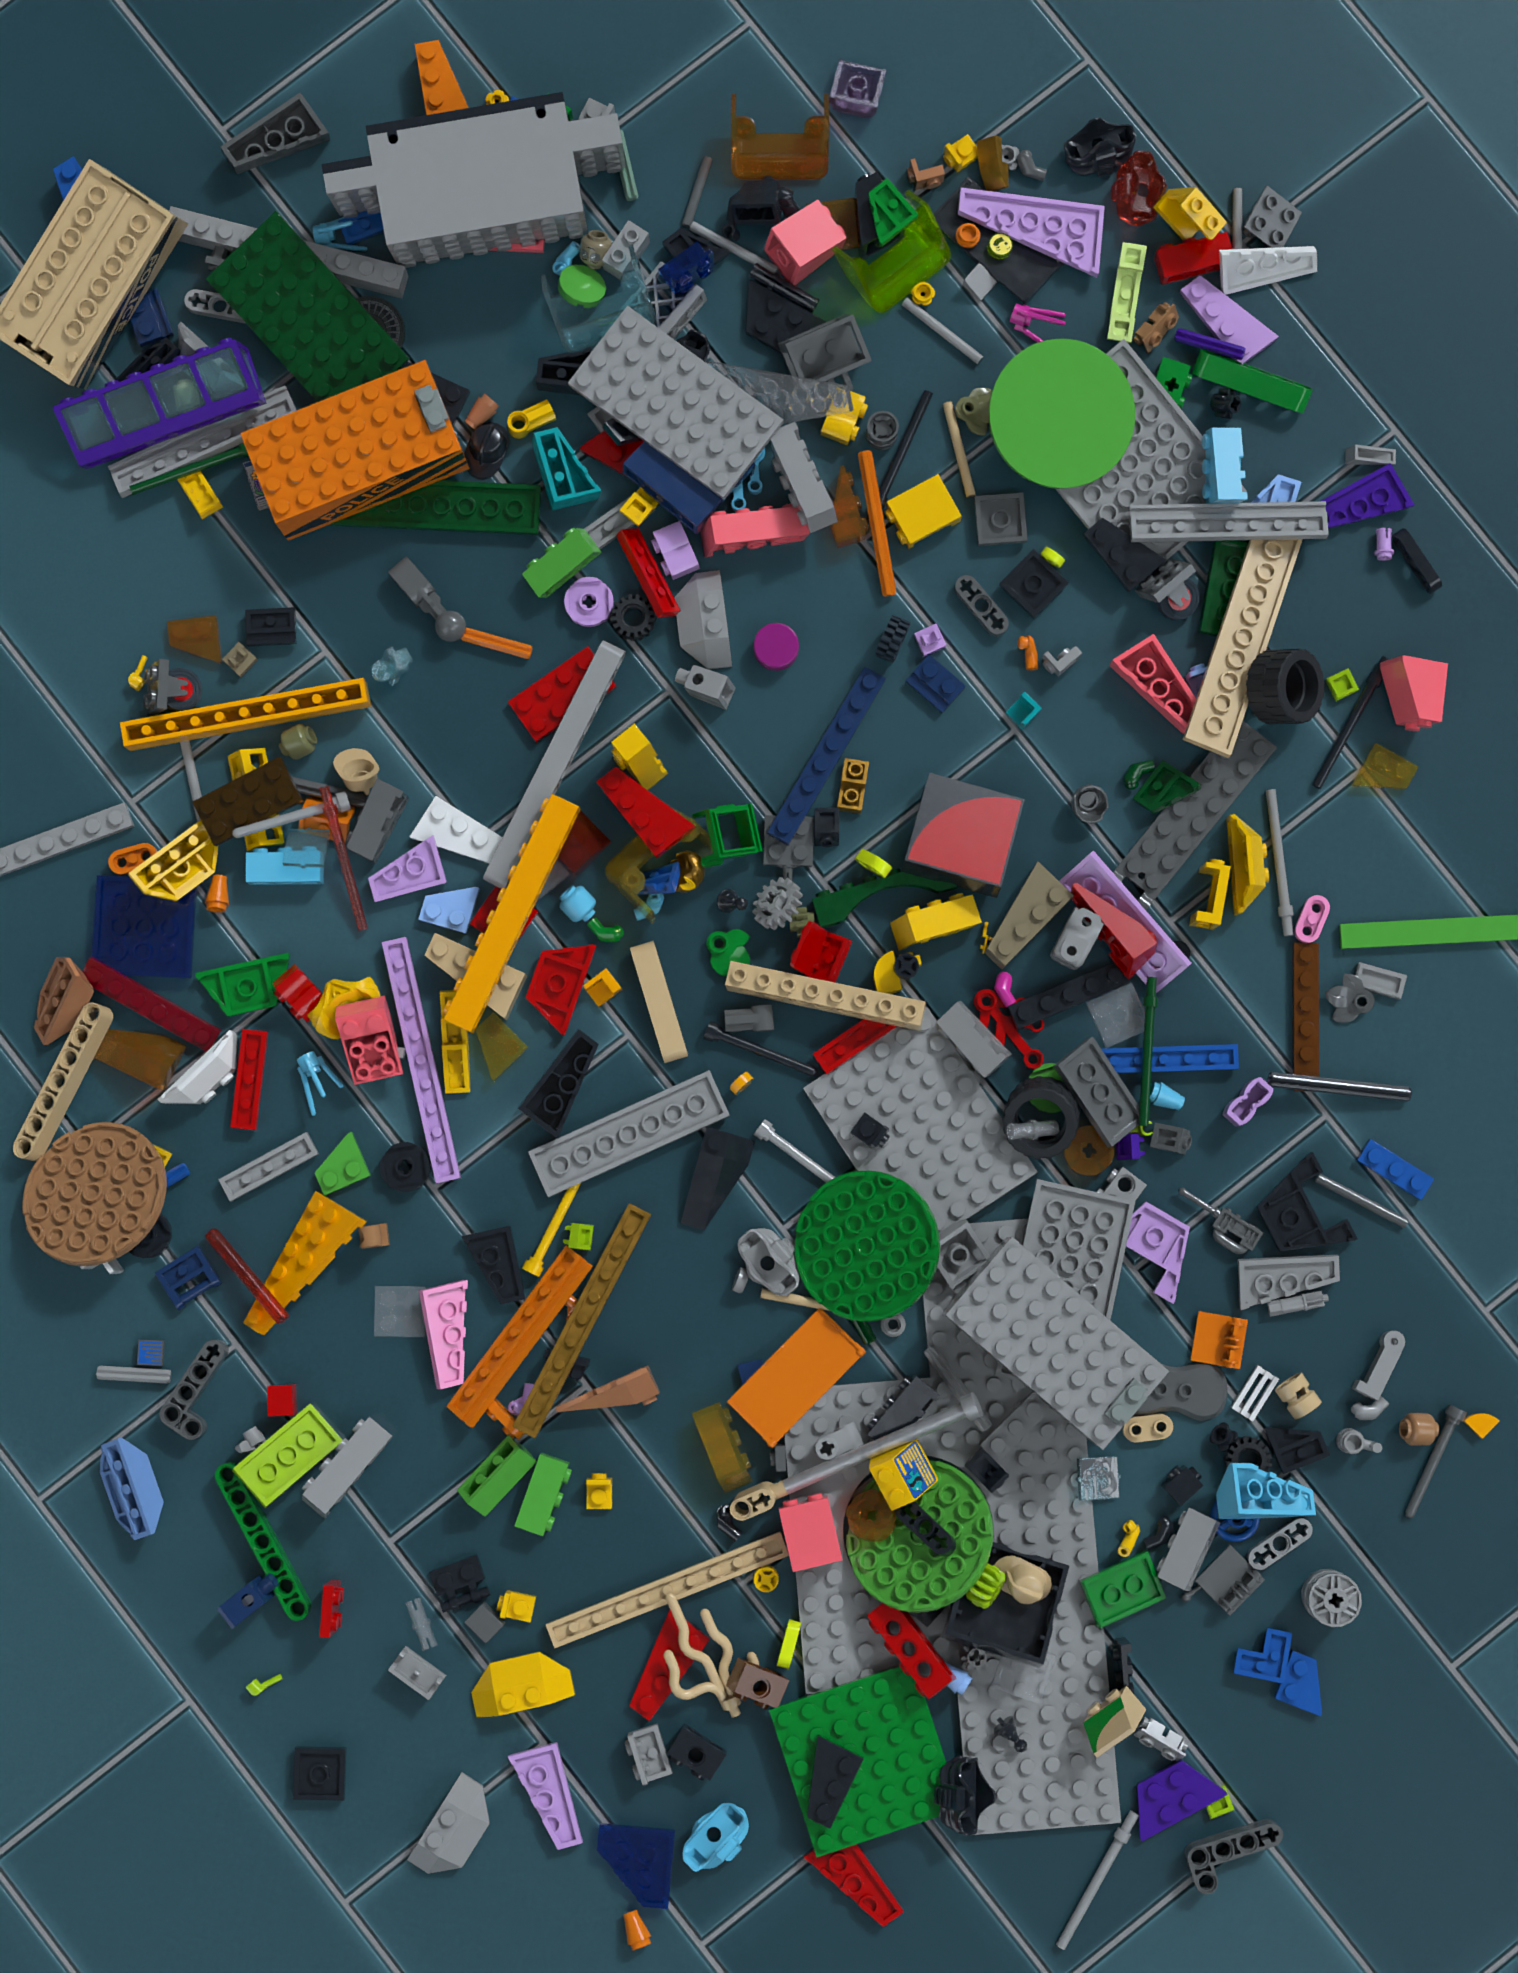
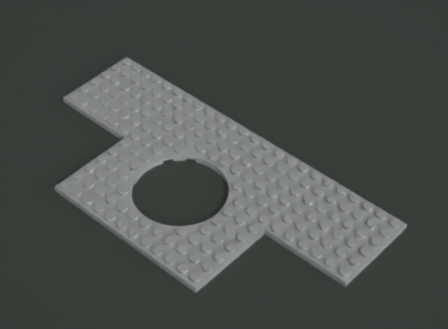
[785,1219,1121,1835]

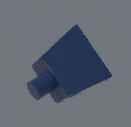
[217,1573,279,1629]

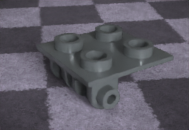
[1243,185,1302,248]
[1195,1544,1265,1615]

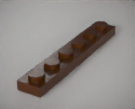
[1292,943,1319,1092]

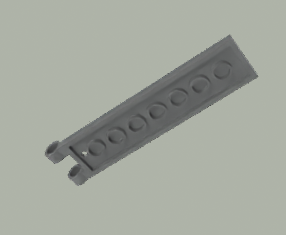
[1113,721,1277,910]

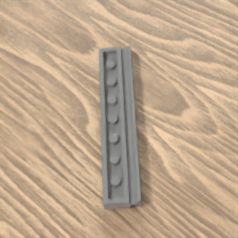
[108,385,297,498]
[1129,501,1329,542]

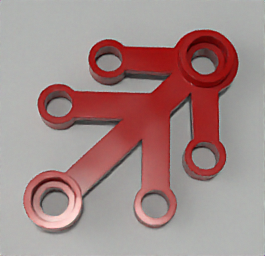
[974,989,1044,1069]

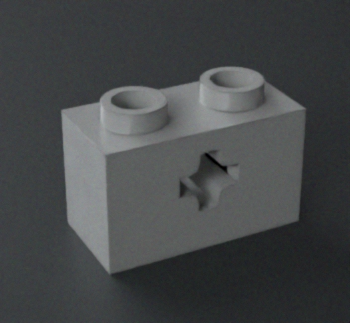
[602,220,650,282]

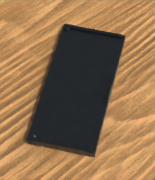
[929,176,1065,304]

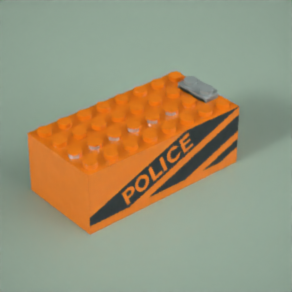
[240,360,470,541]

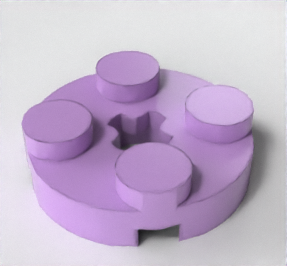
[564,577,614,627]

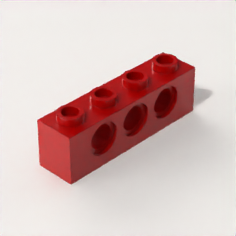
[867,1603,957,1699]

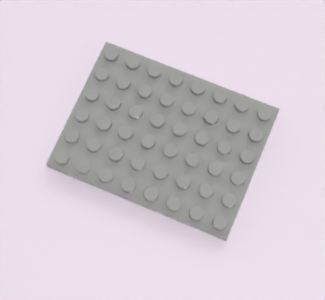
[1056,339,1247,582]
[803,1007,1038,1233]

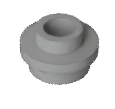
[880,1314,906,1337]

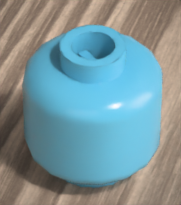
[559,885,596,922]

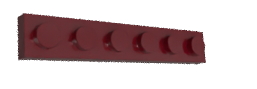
[82,957,222,1052]

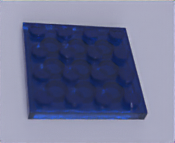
[92,875,197,979]

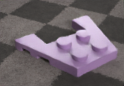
[1126,1202,1190,1304]

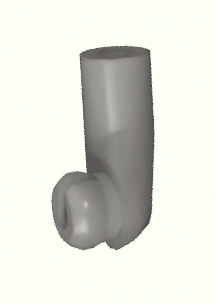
[1351,1396,1389,1420]

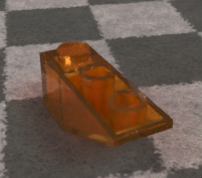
[830,465,869,548]

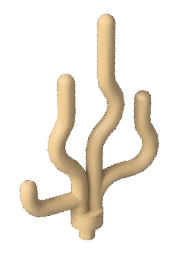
[663,1593,759,1718]

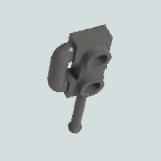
[1178,1188,1263,1254]

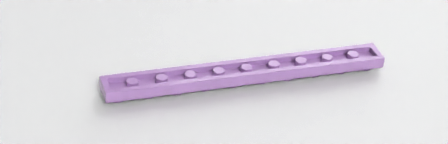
[382,937,461,1184]

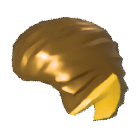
[670,850,705,893]

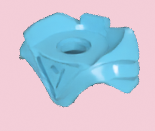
[683,1803,749,1872]

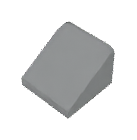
[963,263,997,301]

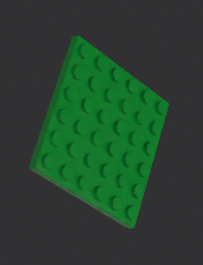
[769,1665,946,1857]

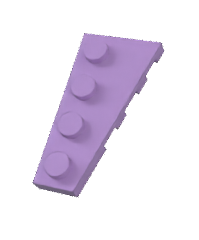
[508,1742,583,1850]

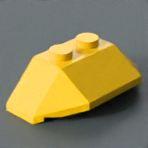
[1226,814,1269,916]
[128,820,218,902]
[471,1652,575,1717]

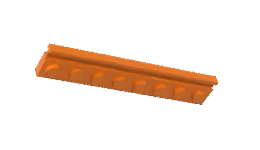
[446,1245,593,1428]

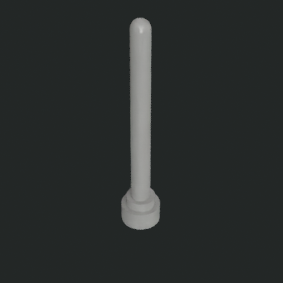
[233,791,351,838]
[753,1119,835,1183]

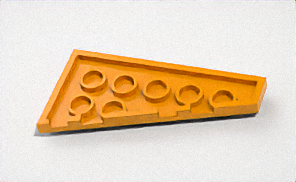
[243,1191,367,1335]

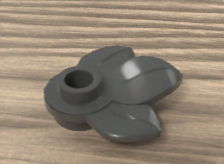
[1325,974,1374,1023]

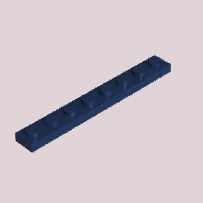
[767,667,886,846]

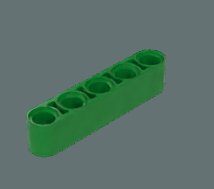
[1191,349,1313,413]

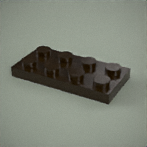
[192,757,303,846]

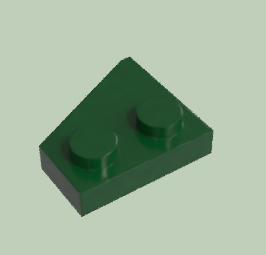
[1133,760,1202,814]

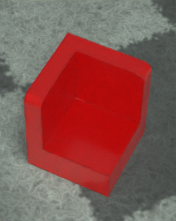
[267,1384,297,1416]

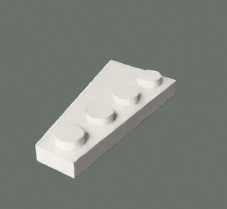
[1219,246,1317,295]
[410,796,503,864]

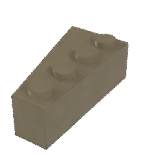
[984,862,1074,970]

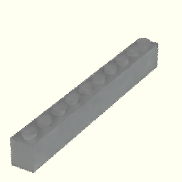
[169,206,409,299]

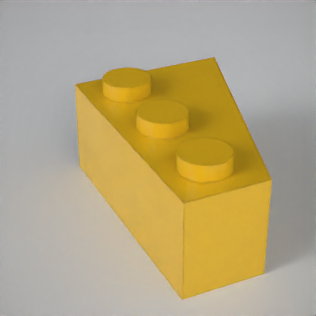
[890,893,982,951]

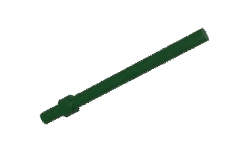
[129,443,249,495]
[1138,977,1158,1126]

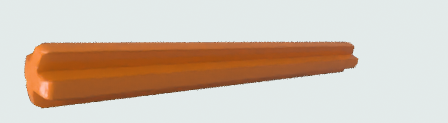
[858,450,896,596]

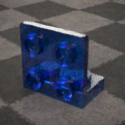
[658,241,715,295]

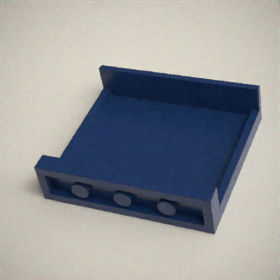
[623,441,755,535]

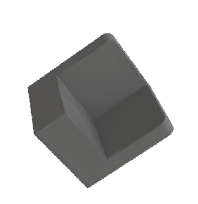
[465,1601,506,1643]

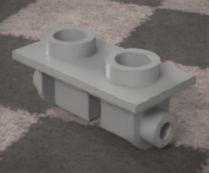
[1134,1717,1189,1761]

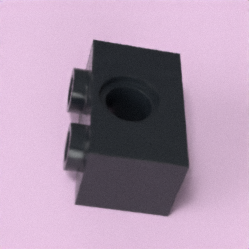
[667,1723,727,1781]

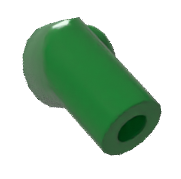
[587,917,624,943]

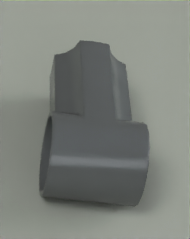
[724,1005,774,1032]

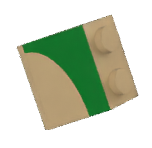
[1083,1686,1146,1758]

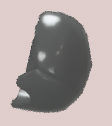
[1071,784,1109,824]

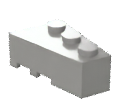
[936,1001,1012,1078]

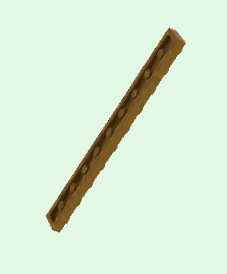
[513,1203,651,1439]

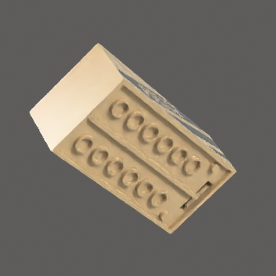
[0,159,188,390]

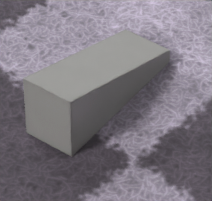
[1345,444,1396,465]

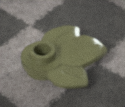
[955,387,992,435]

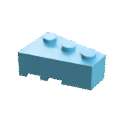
[1202,428,1248,504]

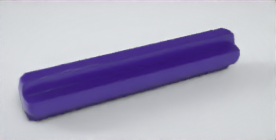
[1175,328,1246,360]

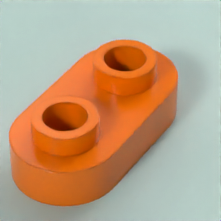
[108,843,158,875]
[485,1398,525,1439]

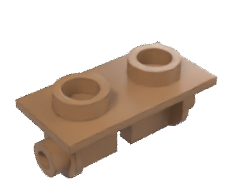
[1133,302,1179,354]

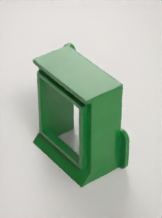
[692,803,762,867]

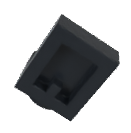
[815,808,839,848]
[850,1112,890,1150]

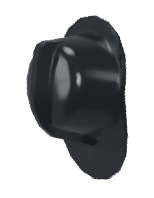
[464,422,510,479]

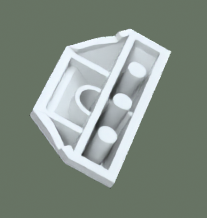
[158,1030,237,1104]

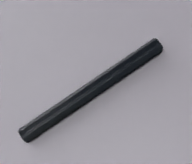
[1267,1072,1412,1102]

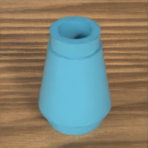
[1150,1082,1185,1111]

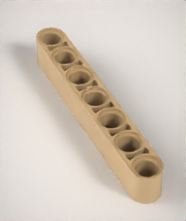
[13,1002,113,1161]

